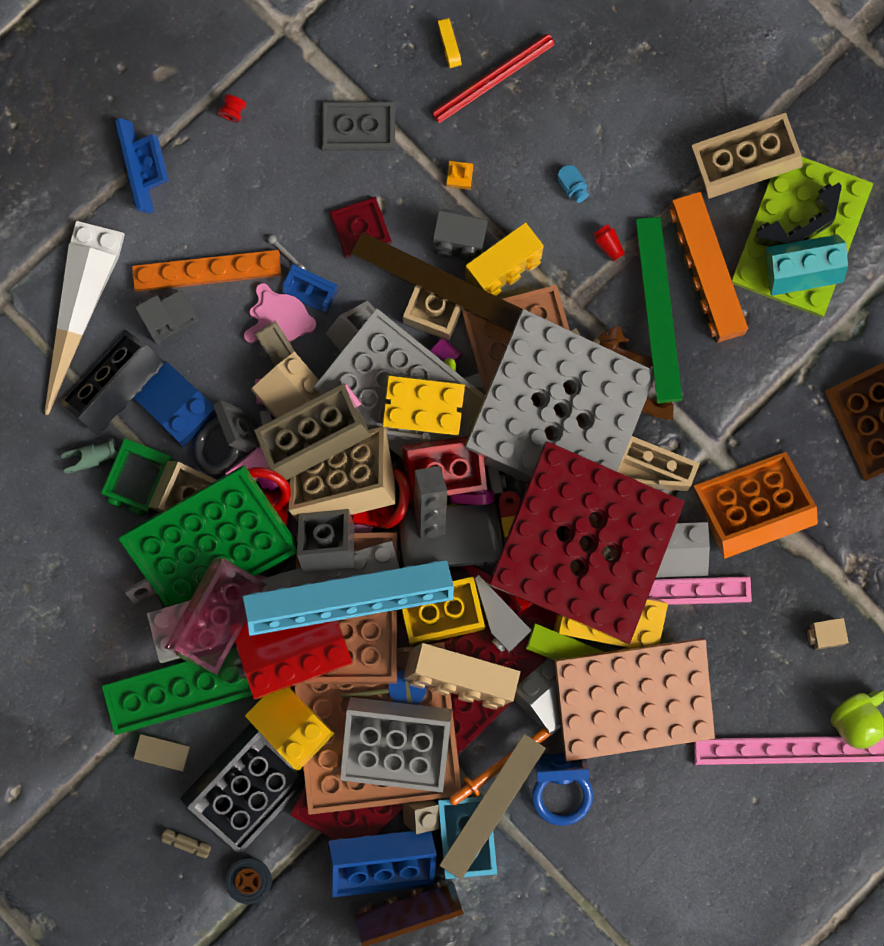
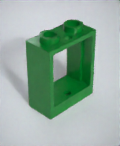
[101,438,174,517]

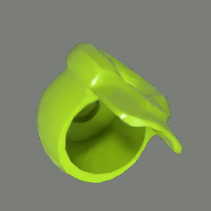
[830,689,884,749]

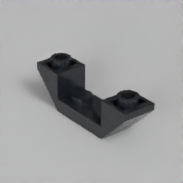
[753,182,842,247]

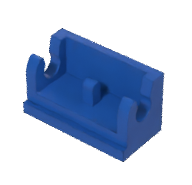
[282,264,338,315]

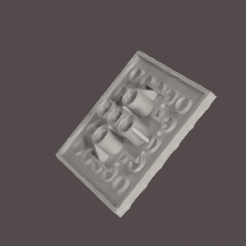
[464,309,654,478]

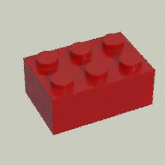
[401,436,487,500]

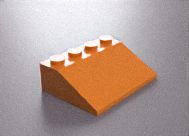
[694,452,818,559]

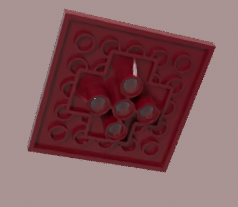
[488,441,685,644]

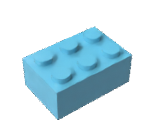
[438,796,497,879]

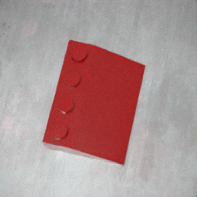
[230,620,353,699]

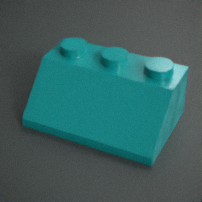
[765,234,848,296]

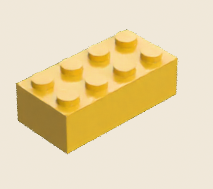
[554,597,668,648]

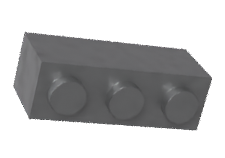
[414,466,447,539]

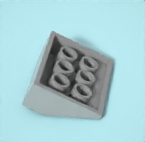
[340,697,452,792]

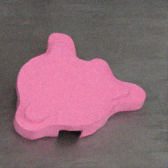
[244,283,316,344]

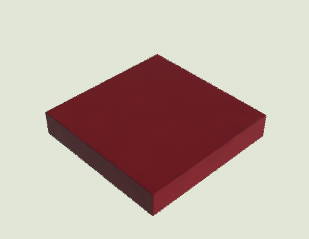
[330,196,392,259]

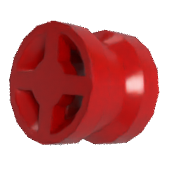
[217,94,247,123]

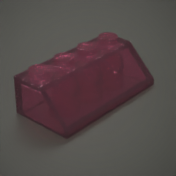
[165,558,266,674]

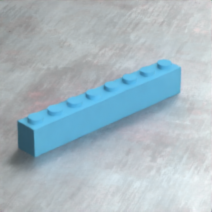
[243,560,454,636]

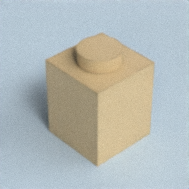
[807,618,849,650]

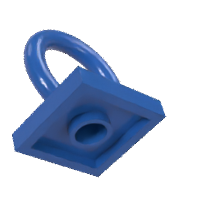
[532,753,593,826]

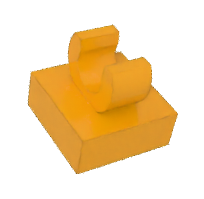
[446,161,473,190]

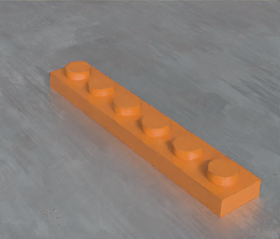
[132,250,282,292]

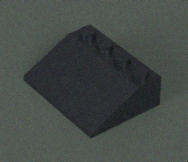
[180,723,305,855]

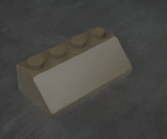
[254,384,371,480]

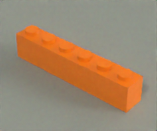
[668,192,748,343]

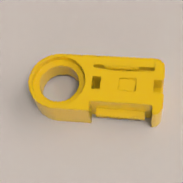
[437,18,462,68]

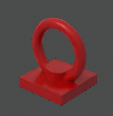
[247,467,291,528]
[351,468,410,529]

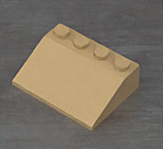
[289,427,395,522]

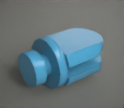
[558,165,589,203]

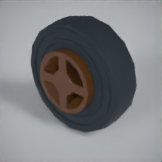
[225,858,272,905]

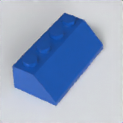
[328,831,436,898]

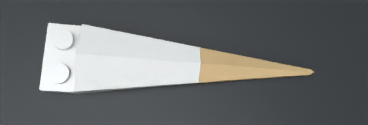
[45,221,125,415]

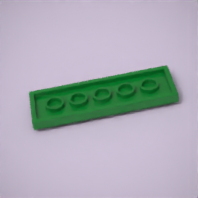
[102,647,253,736]

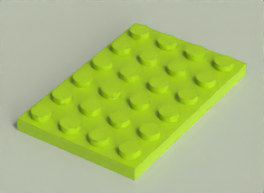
[732,157,873,318]

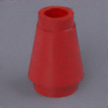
[592,224,625,262]

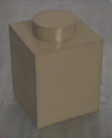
[403,800,440,834]

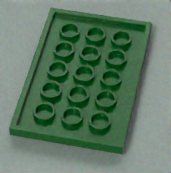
[118,465,298,607]

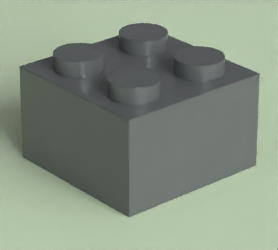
[433,211,488,263]
[297,509,354,573]

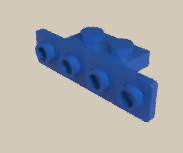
[115,118,169,214]

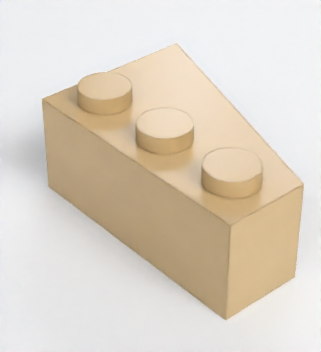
[617,436,700,491]

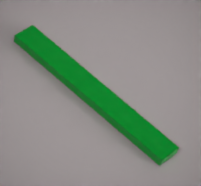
[636,217,682,403]

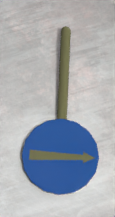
[340,669,427,705]

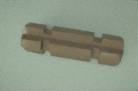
[161,829,211,858]

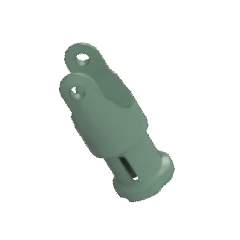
[60,438,119,474]

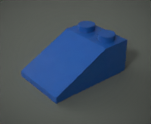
[133,362,217,448]

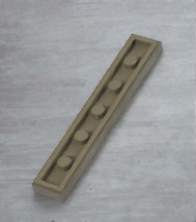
[439,734,546,880]

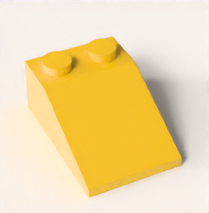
[245,687,335,770]

